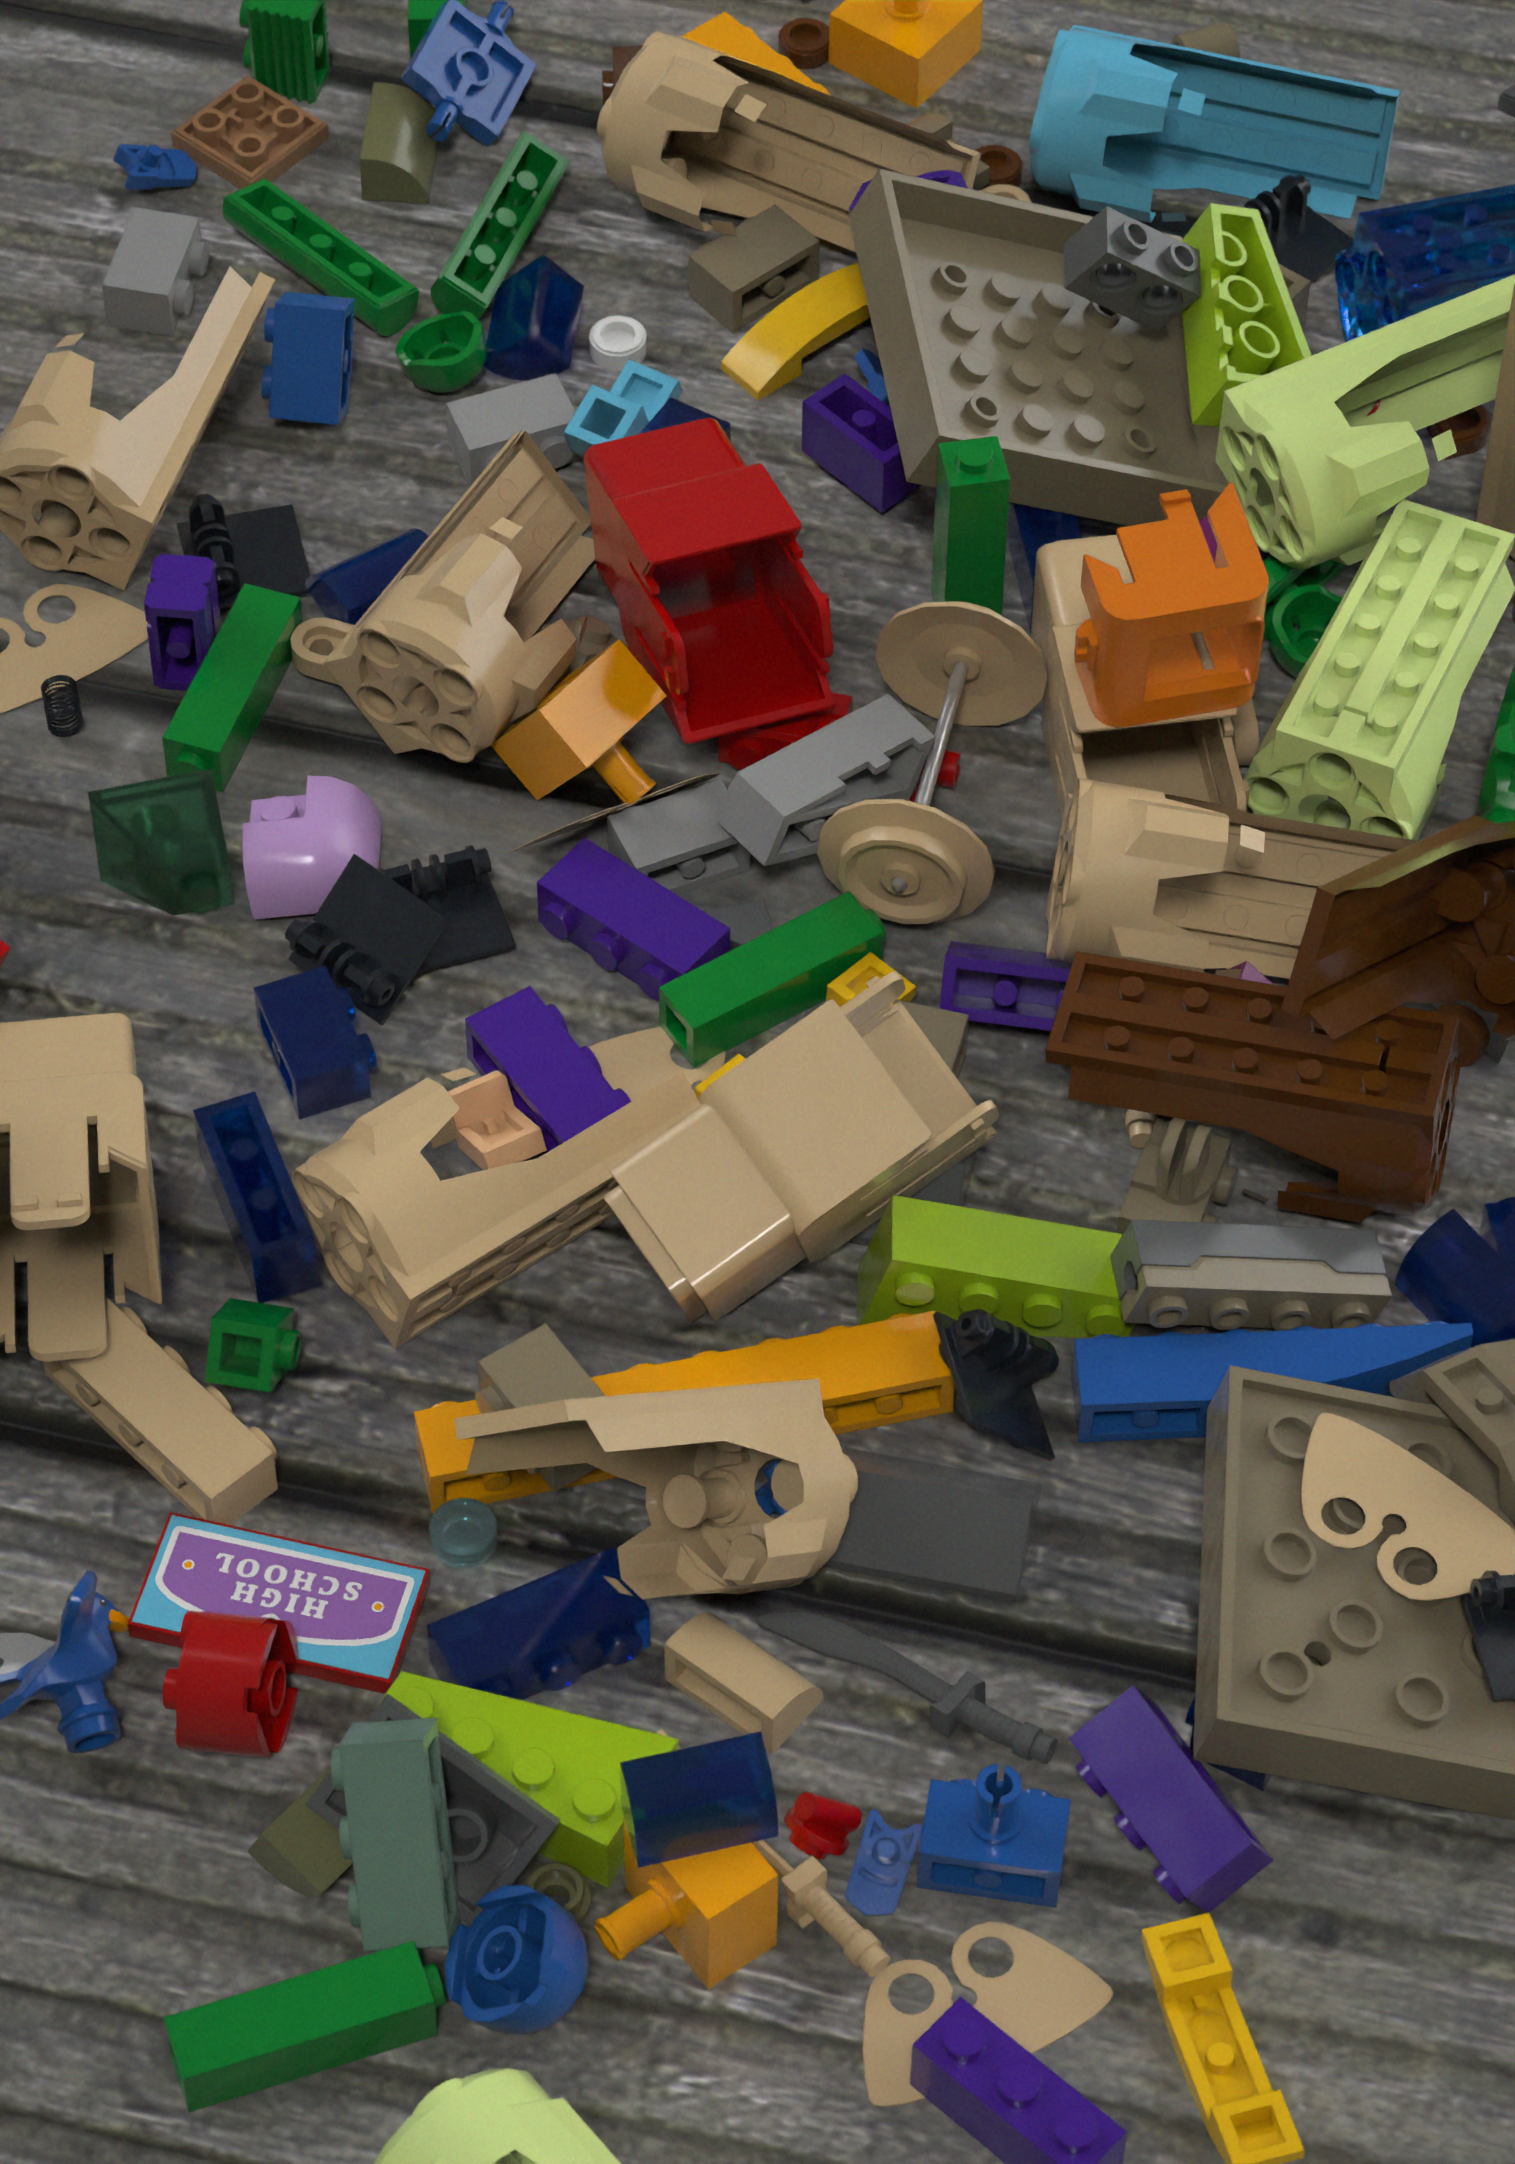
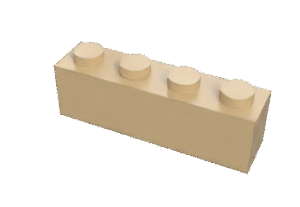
[43,1296,278,1525]

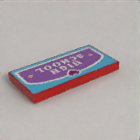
[127,1512,431,1694]

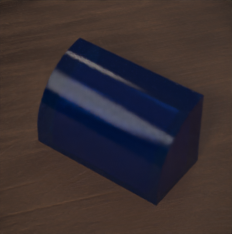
[484,254,585,381]
[304,528,429,625]
[1395,1208,1515,1348]
[620,1731,779,1868]

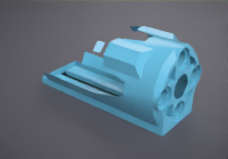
[1029,25,1400,223]

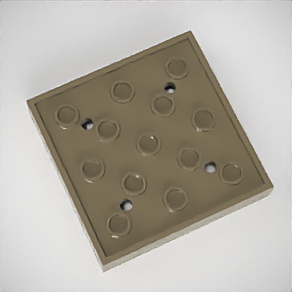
[848,169,1229,526]
[1193,1365,1515,1820]

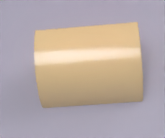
[664,1612,824,1755]

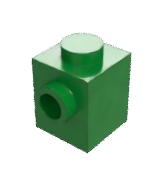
[205,1298,301,1392]

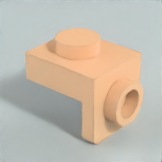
[448,1070,546,1170]

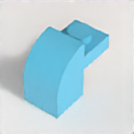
[564,359,682,458]

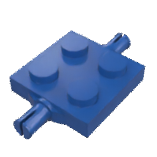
[400,0,537,147]

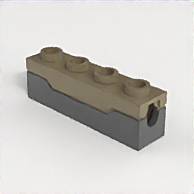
[1110,1219,1392,1331]

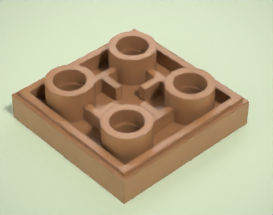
[171,75,329,189]

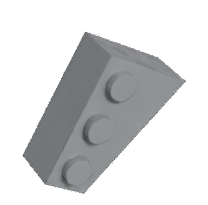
[717,693,936,866]

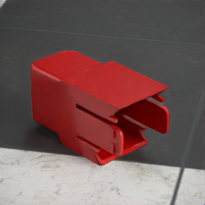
[584,418,835,744]

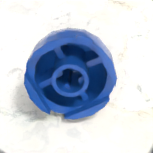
[445,1885,589,2035]

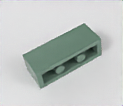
[331,1718,461,1951]

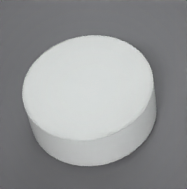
[589,316,647,371]

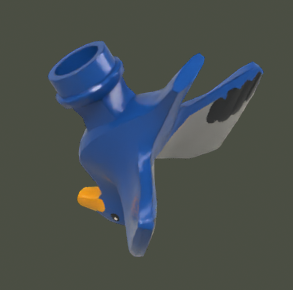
[0,1570,129,1753]

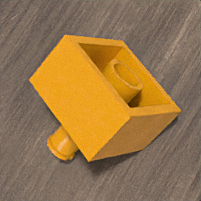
[829,0,983,109]
[491,639,667,807]
[594,1773,778,1989]

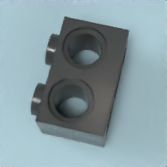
[1064,206,1201,332]

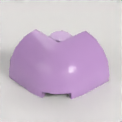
[242,776,382,920]

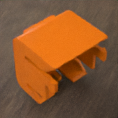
[1074,483,1269,727]

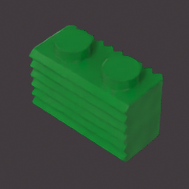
[239,0,331,104]

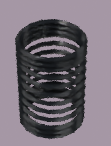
[41,675,84,737]

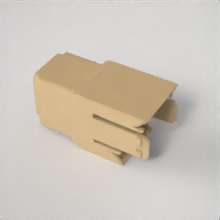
[1031,535,1250,819]
[603,971,999,1322]
[0,1013,162,1362]

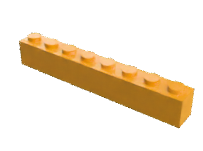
[414,1310,955,1514]

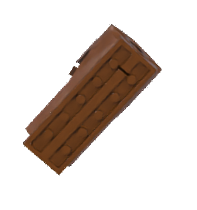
[1281,815,1515,1041]
[1045,951,1462,1223]

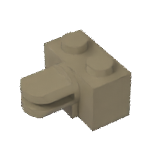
[1117,1117,1238,1234]

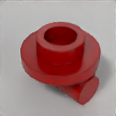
[783,1792,862,1860]

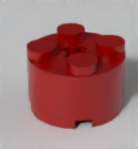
[162,1611,298,1757]

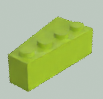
[1182,203,1312,427]
[857,1195,1136,1338]
[377,1671,679,1888]

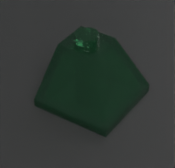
[87,769,234,916]

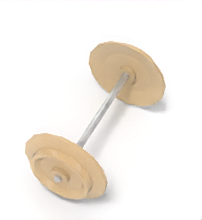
[816,602,1048,924]

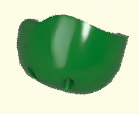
[395,311,487,393]
[1268,584,1343,678]

